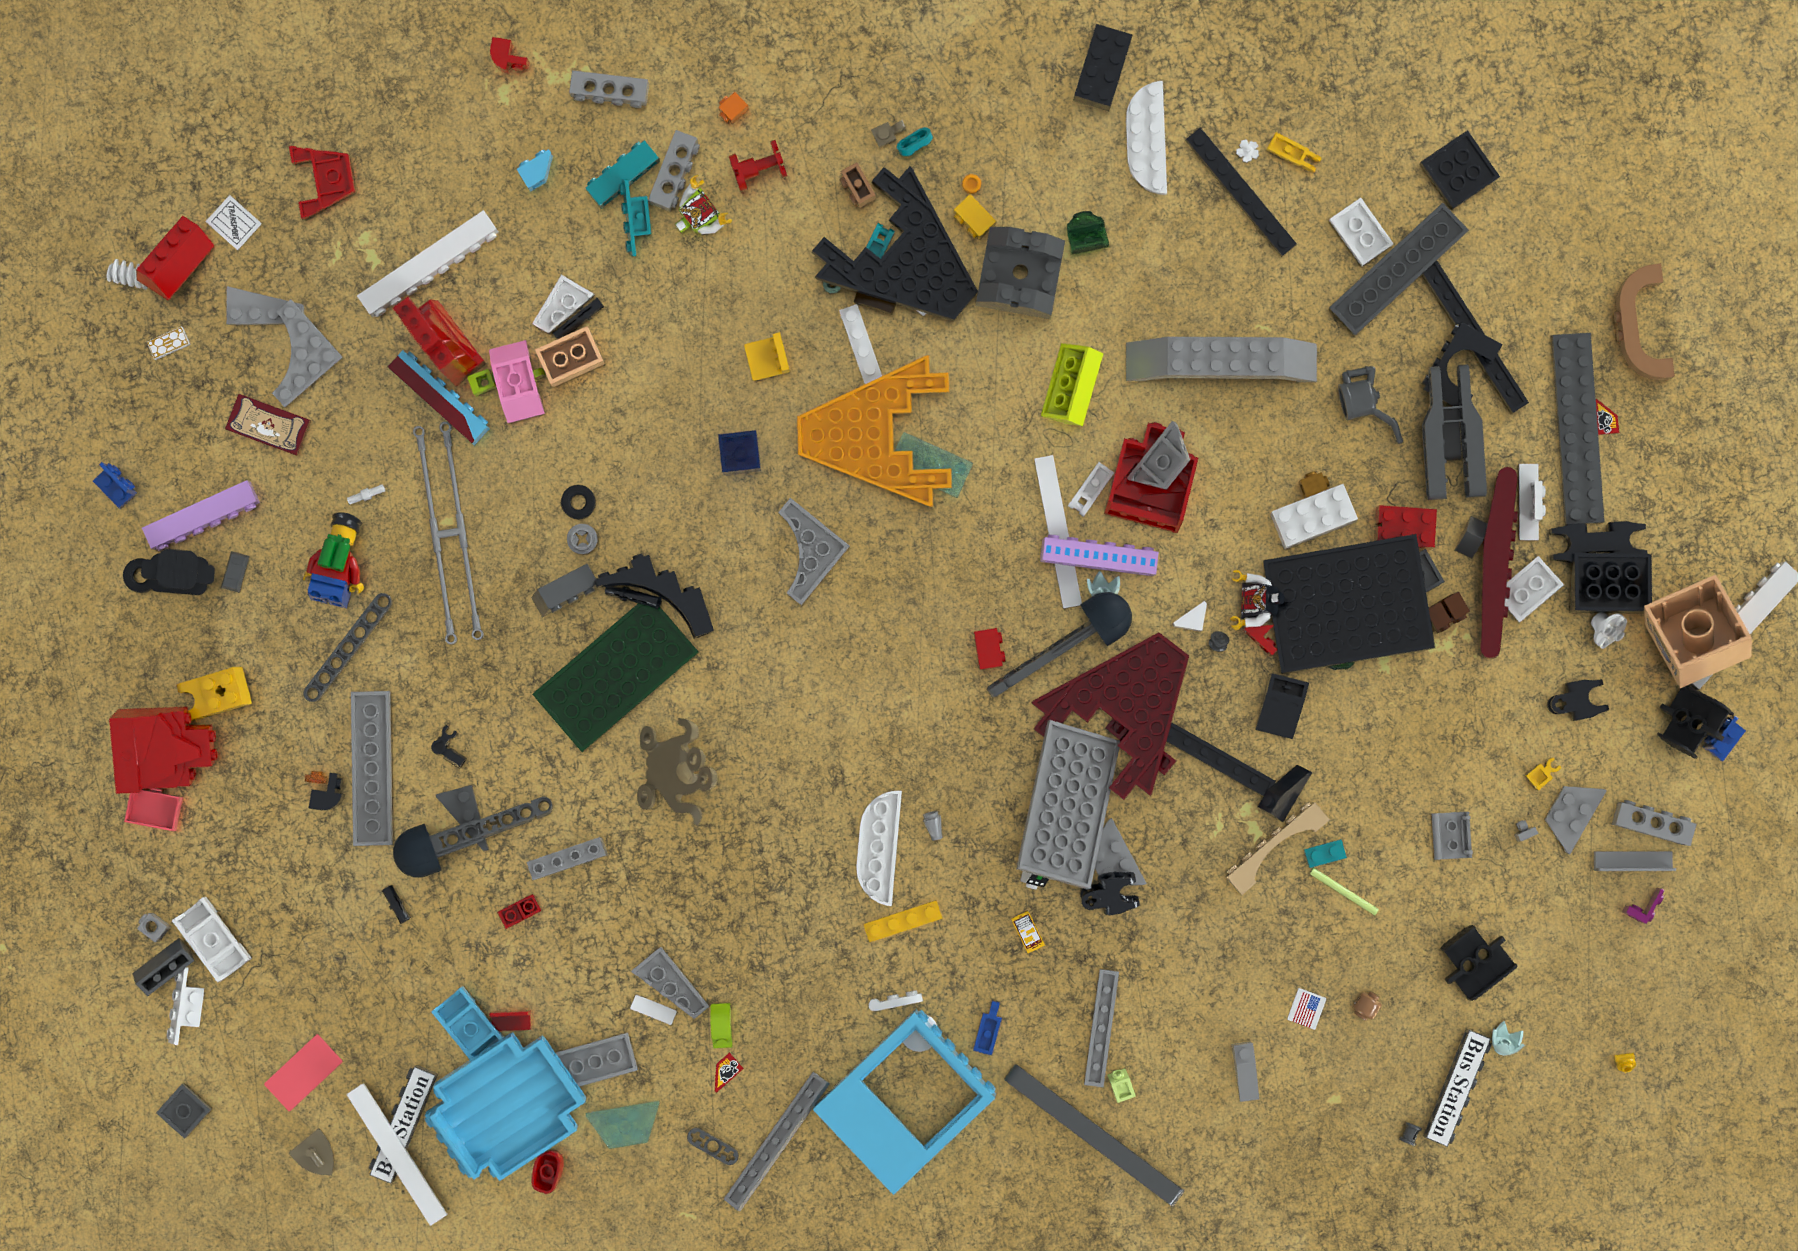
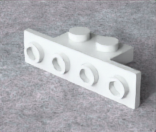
[1519,464,1546,541]
[167,967,204,1045]

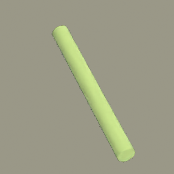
[1310,868,1379,915]

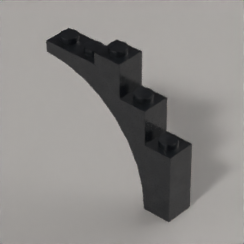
[595,553,714,639]

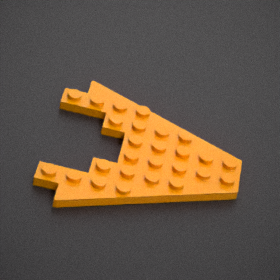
[797,355,952,507]

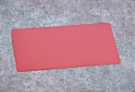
[264,1034,343,1112]

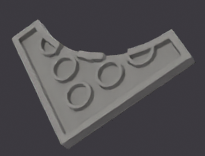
[272,299,343,407]
[778,498,850,606]

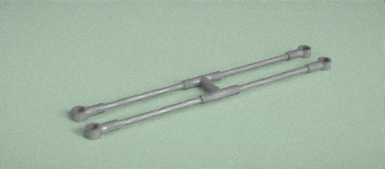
[413,422,484,645]

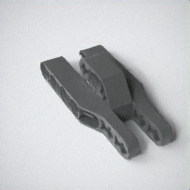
[1422,364,1487,500]

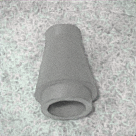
[923,811,943,841]

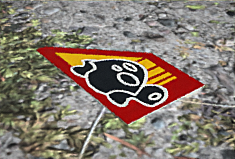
[1596,399,1619,435]
[715,1052,744,1093]

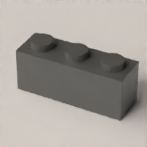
[132,938,194,997]

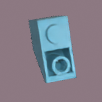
[517,149,553,192]

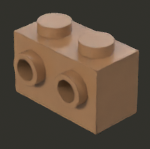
[839,162,876,208]

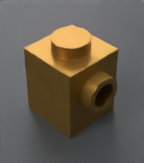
[1298,471,1330,499]

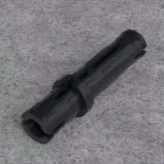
[552,297,604,339]
[605,586,662,609]

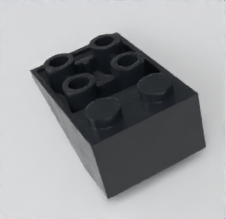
[1255,673,1309,739]

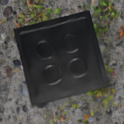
[1420,130,1500,210]

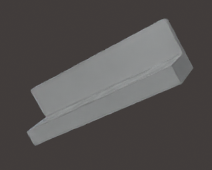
[1594,851,1676,871]

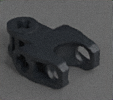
[1547,679,1609,721]
[1080,871,1140,915]

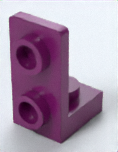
[1622,888,1664,924]

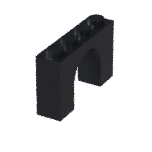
[1422,322,1503,406]

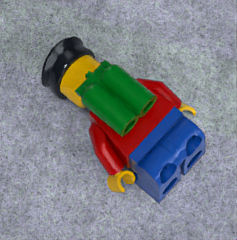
[303,512,364,609]

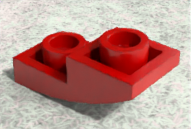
[497,894,541,930]

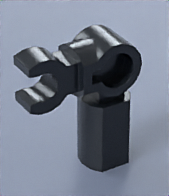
[431,725,467,769]

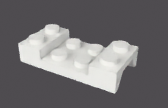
[172,897,252,982]

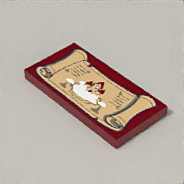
[225,394,311,456]

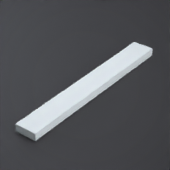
[1034,455,1082,609]
[346,1083,447,1226]

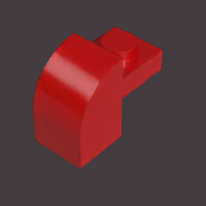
[490,37,529,74]

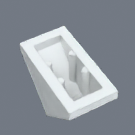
[1172,601,1207,632]

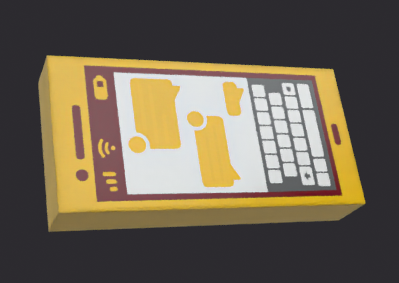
[1011,911,1045,954]

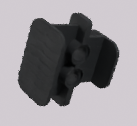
[141,549,215,595]
[1657,686,1734,759]
[1440,925,1518,1001]

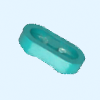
[896,127,933,156]

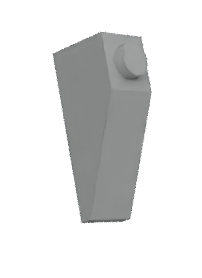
[1231,1041,1259,1102]

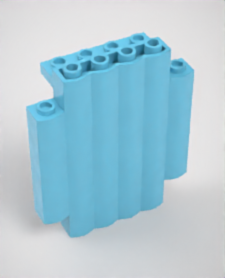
[425,1032,586,1181]

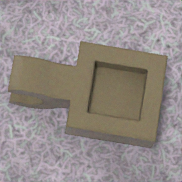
[871,120,906,148]

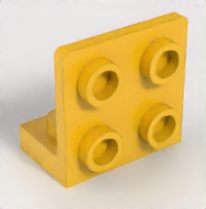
[744,332,790,381]

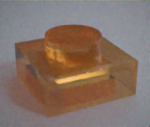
[304,771,328,784]

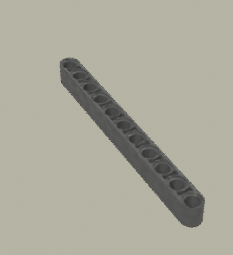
[1004,1064,1185,1207]

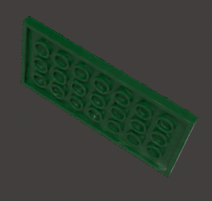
[532,604,699,753]

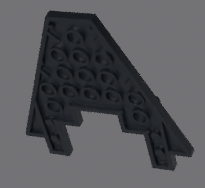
[811,166,978,321]

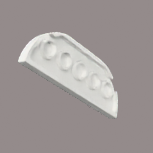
[1126,81,1167,195]
[857,791,902,906]

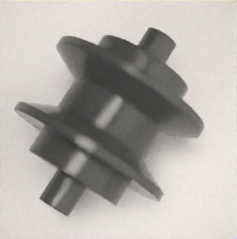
[1208,631,1229,652]

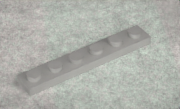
[1084,969,1119,1088]

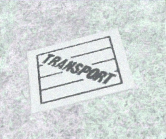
[205,195,262,250]

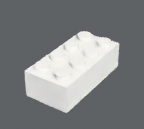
[1270,484,1358,550]

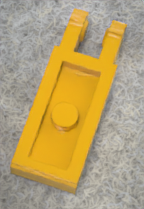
[1266,132,1322,173]

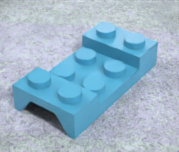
[431,986,504,1059]

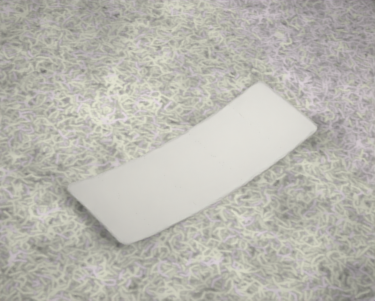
[630,995,677,1025]

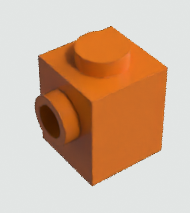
[718,92,749,125]

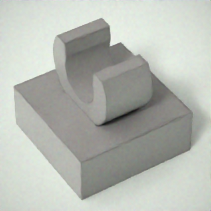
[1514,820,1538,842]

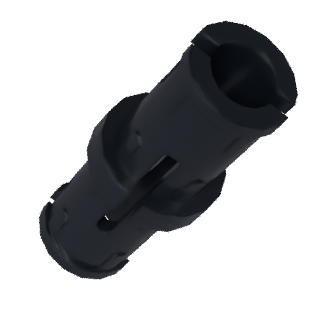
[382,885,411,924]

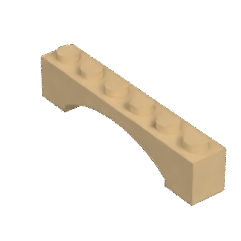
[1225,802,1330,895]

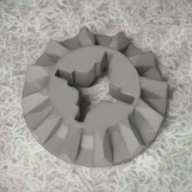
[567,524,598,554]

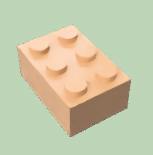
[535,326,605,387]

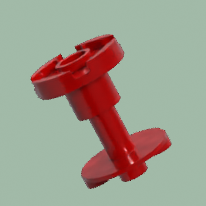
[728,140,787,191]

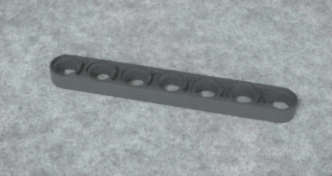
[303,593,393,702]

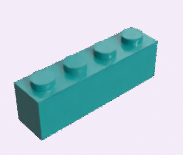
[585,140,660,209]

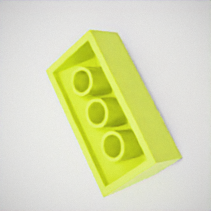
[1041,343,1103,426]

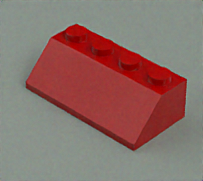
[136,215,214,301]

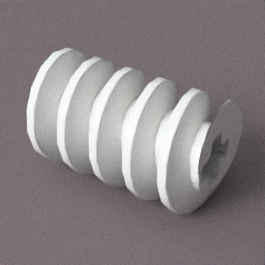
[107,259,148,290]

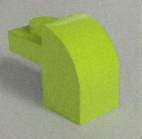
[710,1003,733,1048]

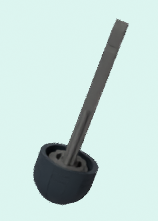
[987,592,1132,698]
[393,797,553,878]

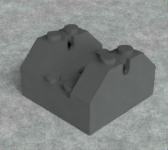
[976,227,1065,319]

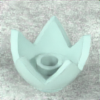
[1087,571,1120,597]
[1492,1021,1525,1056]

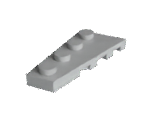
[226,286,304,325]
[631,947,710,1019]

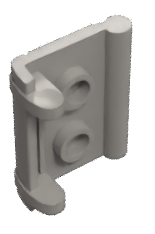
[1431,812,1473,860]

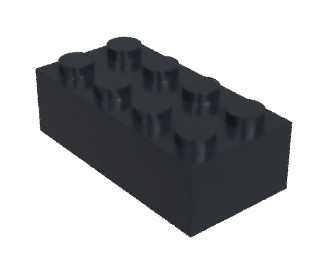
[1073,24,1133,112]

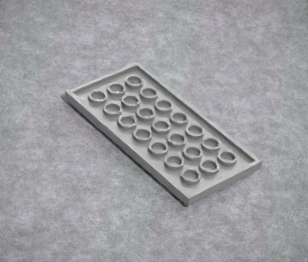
[1016,720,1121,890]

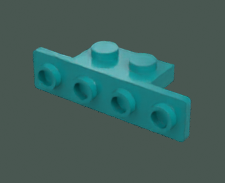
[619,179,651,257]

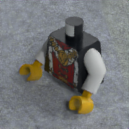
[1230,570,1285,630]

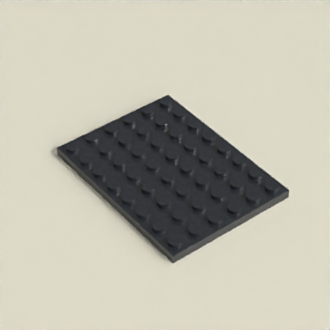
[1263,534,1436,674]

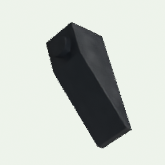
[1258,765,1312,822]

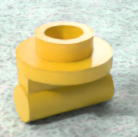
[1614,1053,1636,1073]

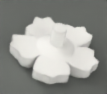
[1236,139,1259,163]

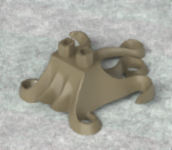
[637,718,717,826]

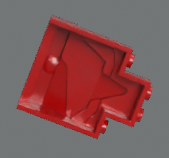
[1104,422,1199,533]
[109,707,218,794]

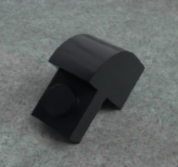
[308,773,345,810]

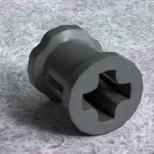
[1399,1122,1422,1146]

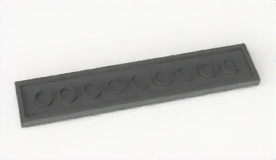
[1551,333,1605,525]

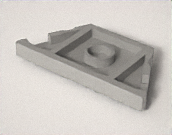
[1127,421,1190,489]
[1544,786,1607,854]
[1095,818,1147,885]

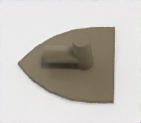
[289,1128,334,1175]

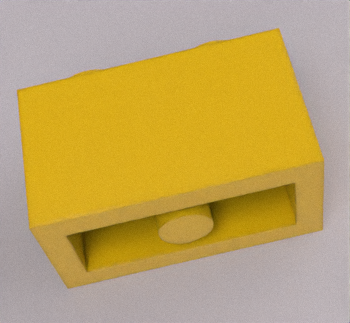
[953,194,997,240]

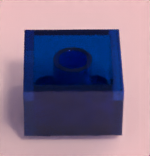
[718,430,761,475]

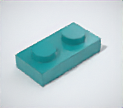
[1304,839,1347,868]

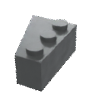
[531,564,596,617]

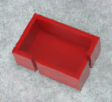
[1374,505,1437,549]

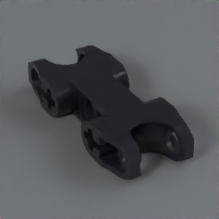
[1550,521,1648,563]

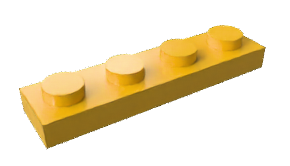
[863,900,943,942]

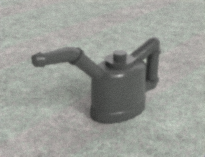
[1338,366,1404,444]

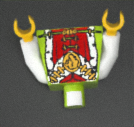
[675,175,732,234]

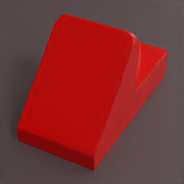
[1242,625,1277,656]

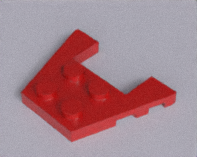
[289,146,356,220]

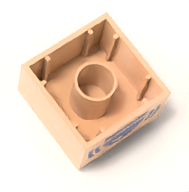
[1644,575,1752,688]

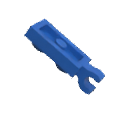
[973,1000,1002,1055]

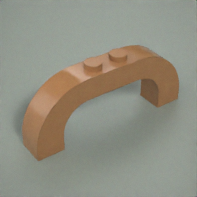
[1614,263,1675,380]

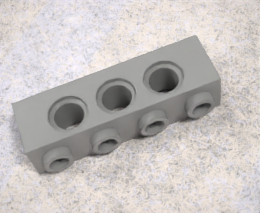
[569,70,649,108]
[648,130,700,212]
[1612,800,1696,846]
[527,837,608,880]

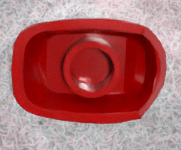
[531,1150,564,1194]

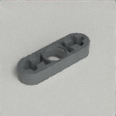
[687,1127,739,1165]

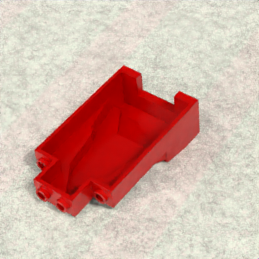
[392,297,486,386]

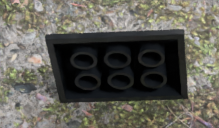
[1570,553,1652,614]

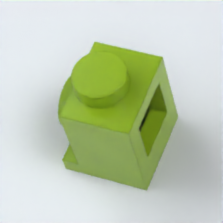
[467,369,497,397]

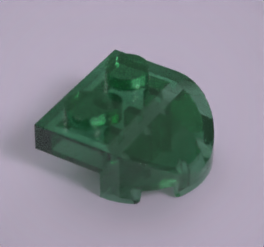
[1067,211,1109,255]

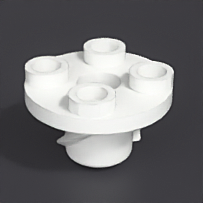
[1591,612,1627,649]

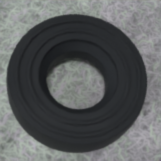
[561,485,596,519]
[123,558,151,593]

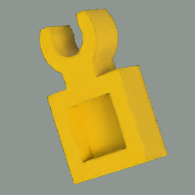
[1525,757,1561,791]

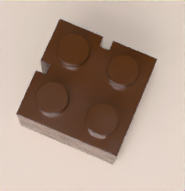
[1429,591,1470,634]

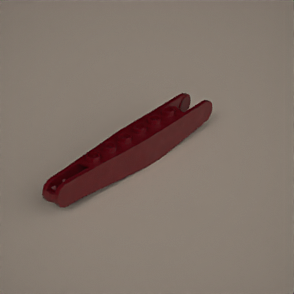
[1480,467,1518,659]

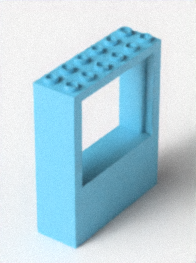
[813,1009,996,1195]

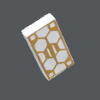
[147,326,191,360]

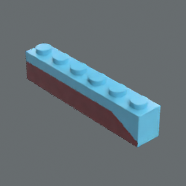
[387,350,490,446]

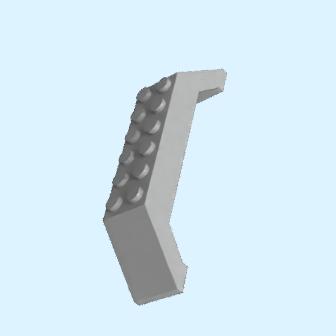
[1126,337,1317,382]

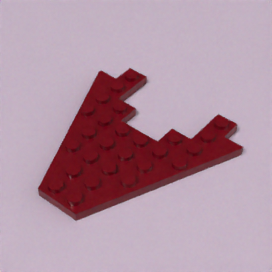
[1032,632,1190,800]

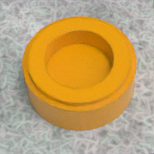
[962,174,981,194]

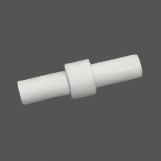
[347,484,385,505]

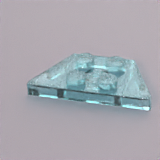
[585,1101,660,1149]

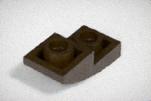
[854,292,896,315]

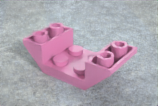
[489,340,545,423]

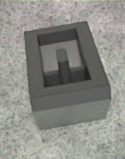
[1454,516,1488,559]

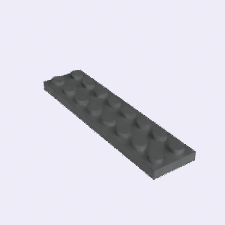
[1329,203,1469,336]

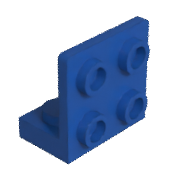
[93,462,137,509]
[1703,716,1746,761]

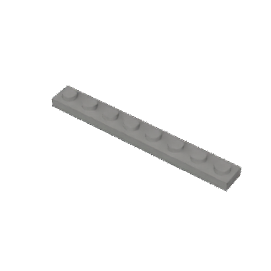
[724,1072,830,1211]

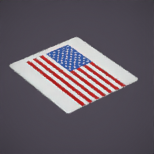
[1287,988,1326,1030]

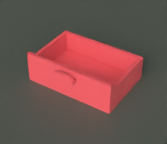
[124,788,183,831]

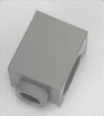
[137,913,171,943]

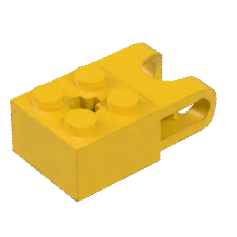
[176,667,252,721]

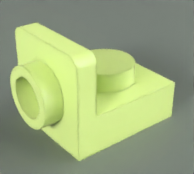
[1107,1069,1136,1103]

